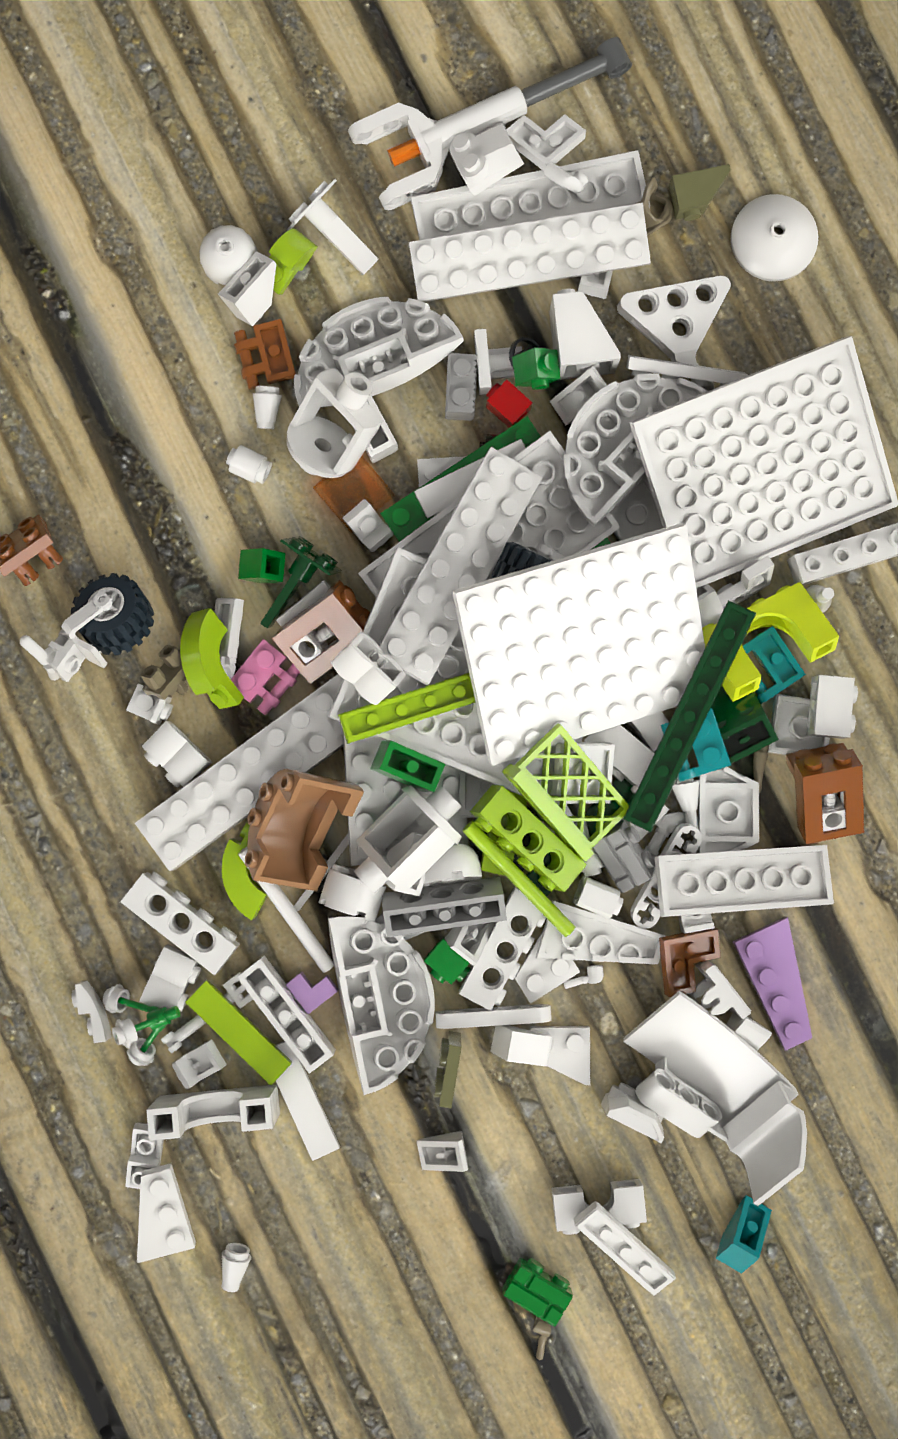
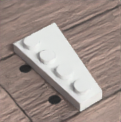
[535,901,665,964]

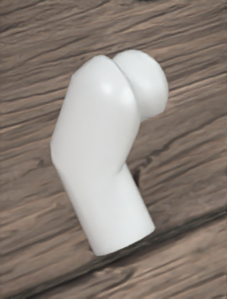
[544,162,588,193]

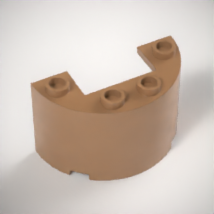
[245,769,364,891]

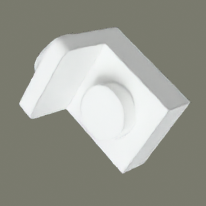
[343,499,393,552]
[126,684,173,725]

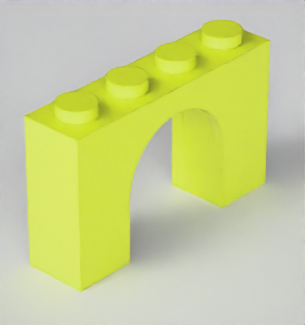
[702,582,839,702]

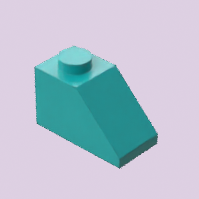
[716,1195,772,1274]

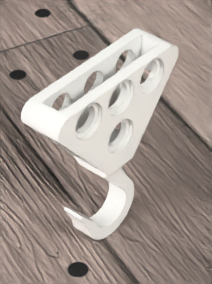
[617,276,731,391]

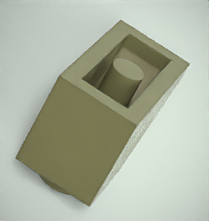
[668,164,731,221]

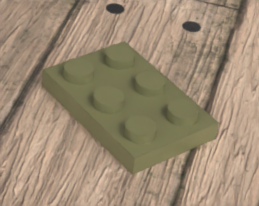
[434,1031,462,1109]

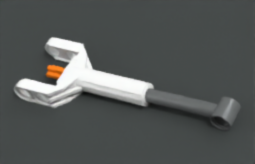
[348,37,632,210]

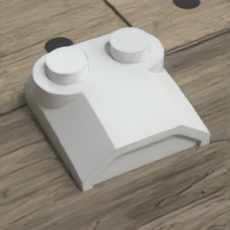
[449,122,524,196]
[601,1083,664,1143]

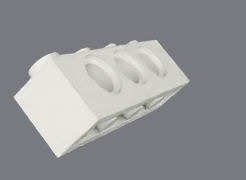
[787,523,898,585]
[121,872,240,975]
[459,886,546,1011]
[236,955,336,1074]

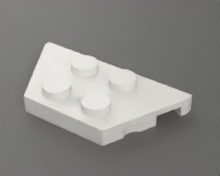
[698,764,759,853]

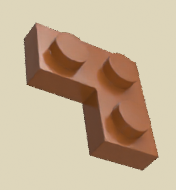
[659,927,721,998]

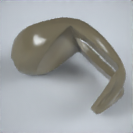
[635,177,674,236]

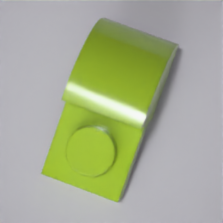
[268,228,318,295]

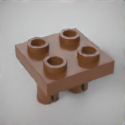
[0,514,63,586]

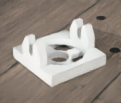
[692,961,751,1019]

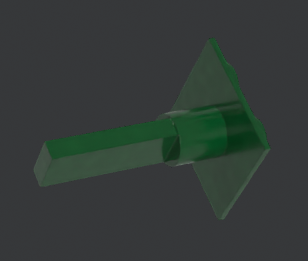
[260,536,342,629]

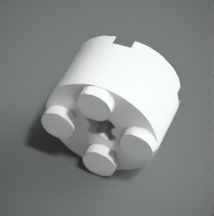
[318,864,386,921]

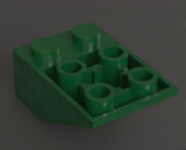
[711,686,779,764]

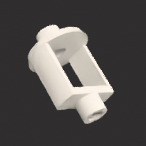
[287,369,383,478]
[354,785,462,893]

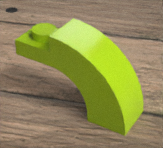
[180,608,244,709]
[222,821,268,920]

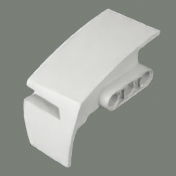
[623,991,807,1206]

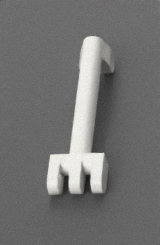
[161,972,253,1054]

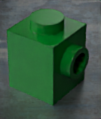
[512,348,561,390]
[238,548,286,583]
[424,936,471,985]

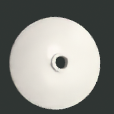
[731,194,818,281]

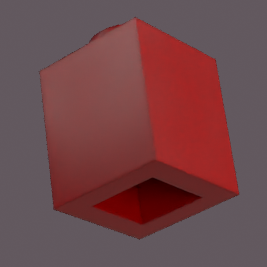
[486,379,533,428]

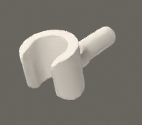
[564,965,604,989]

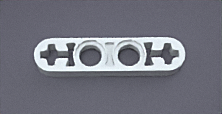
[630,823,702,929]
[435,1004,551,1029]

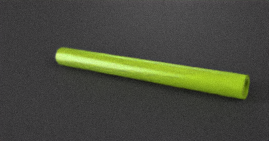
[462,821,576,937]

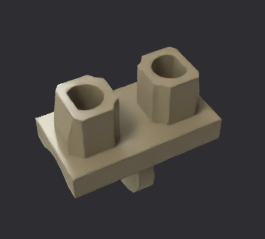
[141,645,189,700]

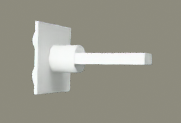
[287,179,378,275]

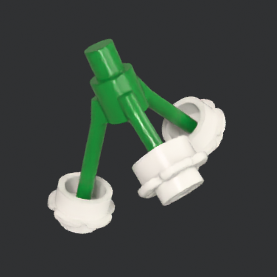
[103,984,181,1066]

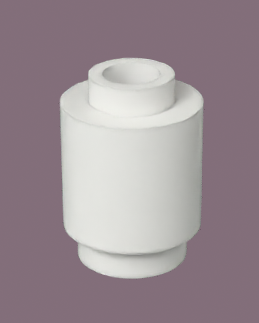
[226,445,272,484]

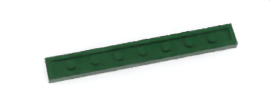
[623,600,756,832]

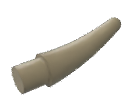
[753,745,769,792]

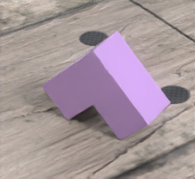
[286,972,339,1014]

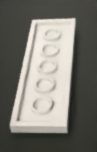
[655,845,834,917]

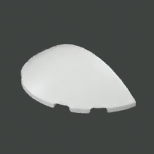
[294,297,464,407]
[564,373,707,526]
[328,916,435,1095]

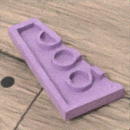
[733,917,812,1050]

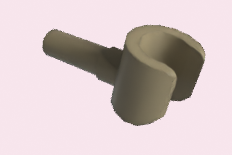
[532,1316,551,1360]

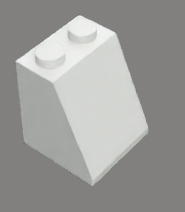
[549,289,621,380]

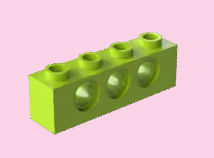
[470,784,587,892]

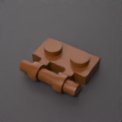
[234,319,296,390]

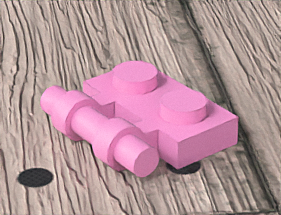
[231,639,300,716]

